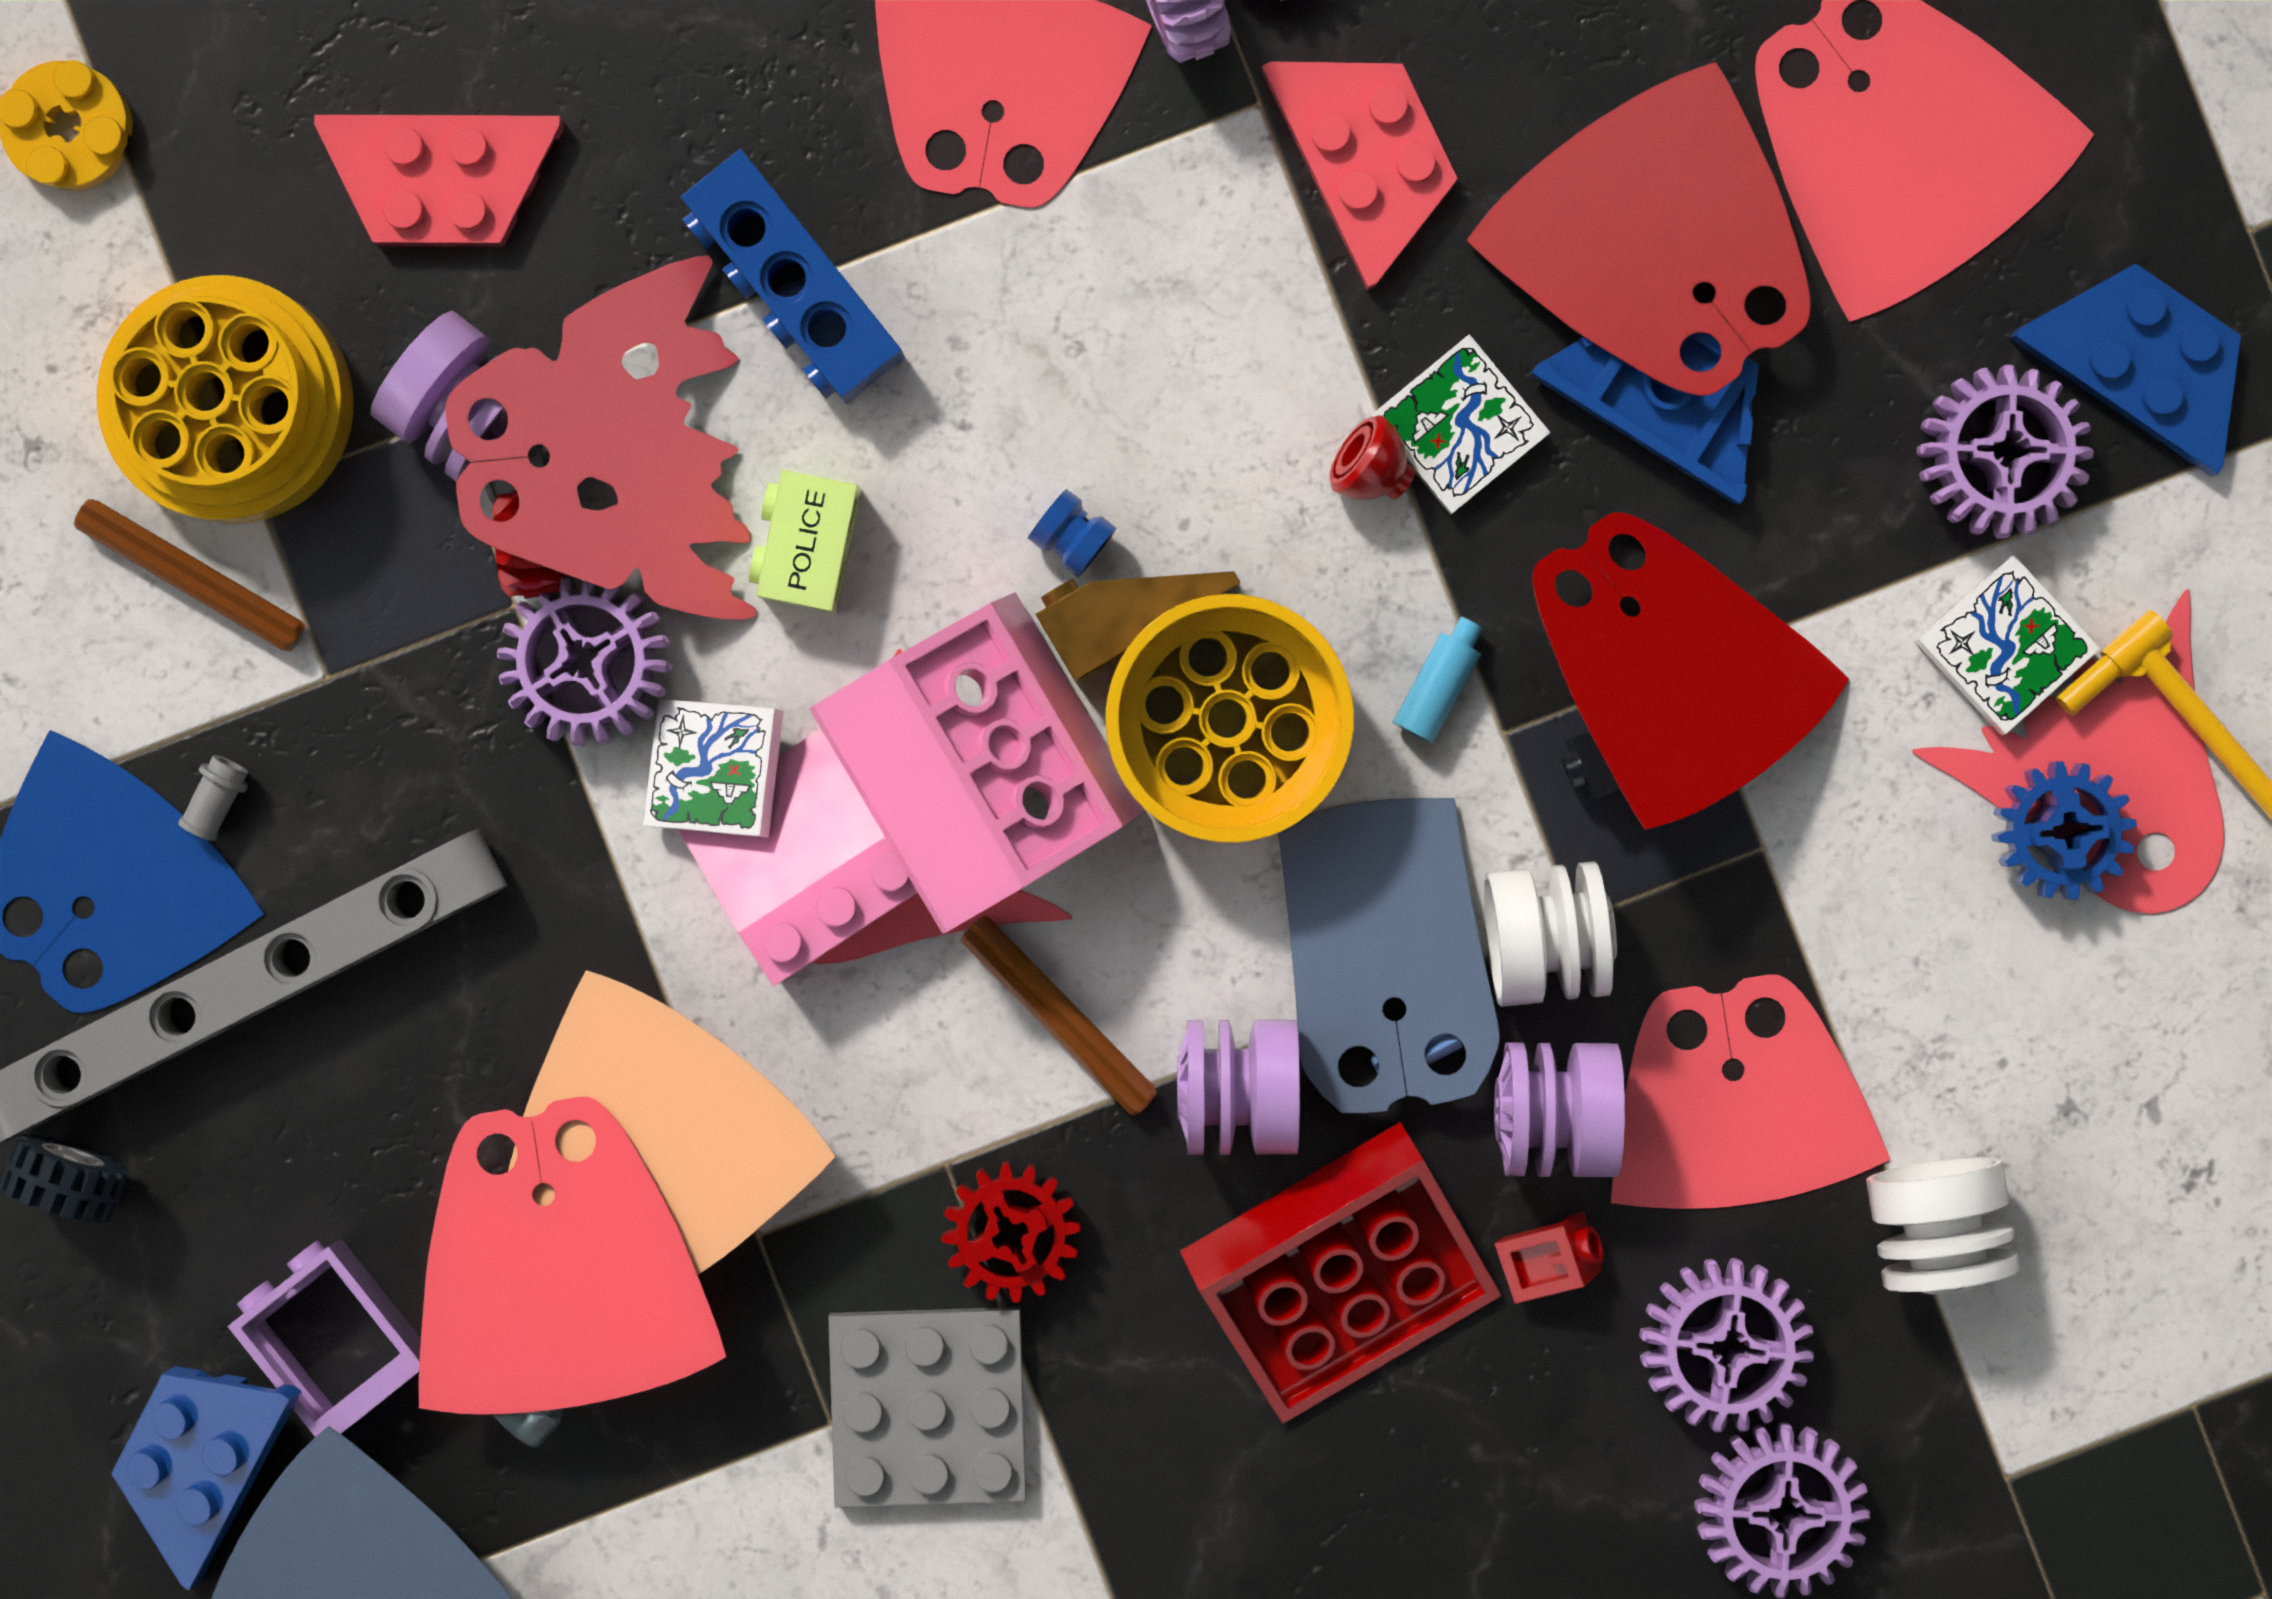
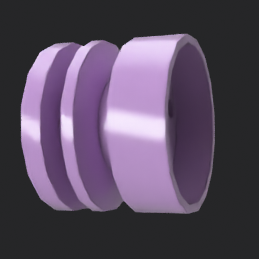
[370,310,508,481]
[1177,1020,1300,1155]
[1494,1043,1625,1177]

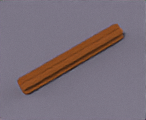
[73,499,305,651]
[961,916,1157,1116]

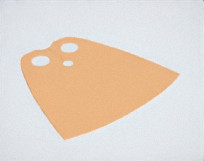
[508,970,835,1275]

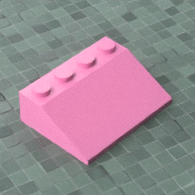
[679,729,918,987]

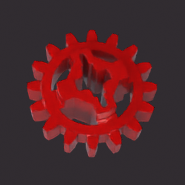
[941,1161,1081,1303]

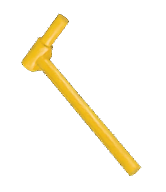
[2056,610,2272,820]

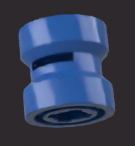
[1028,489,1117,578]

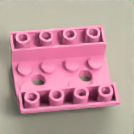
[809,592,1145,934]

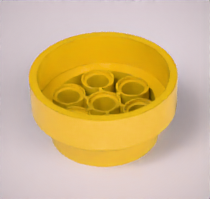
[97,275,354,524]
[1105,594,1354,842]

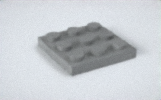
[828,1307,1026,1508]

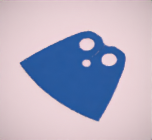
[0,730,264,1013]

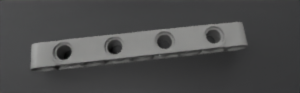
[0,829,508,1143]

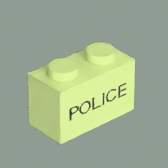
[749,469,862,614]

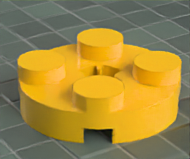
[0,60,133,191]

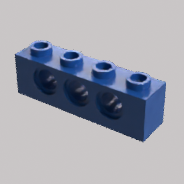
[680,148,905,404]

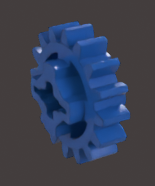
[1991,761,2137,900]

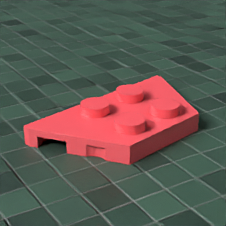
[1261,61,1458,290]
[314,115,564,247]

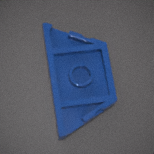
[2009,264,2241,476]
[1529,332,1759,506]
[111,1366,302,1591]

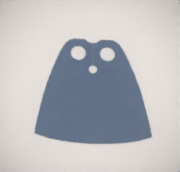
[211,1426,513,1599]

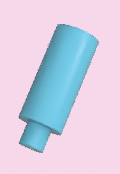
[1392,617,1483,744]

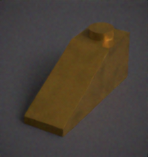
[1035,571,1241,683]

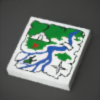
[1370,334,1550,515]
[1915,555,2100,735]
[643,699,784,838]

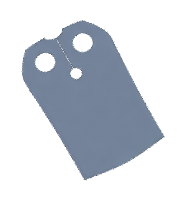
[1278,798,1500,1113]

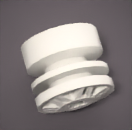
[1484,861,1617,1007]
[1866,1157,2020,1294]

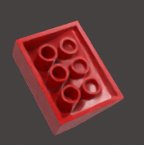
[1180,1122,1502,1424]

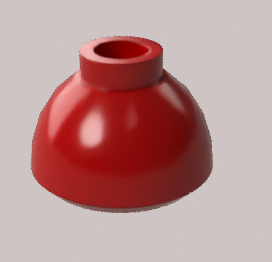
[1330,415,1415,500]

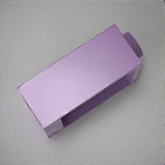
[227,1239,421,1437]

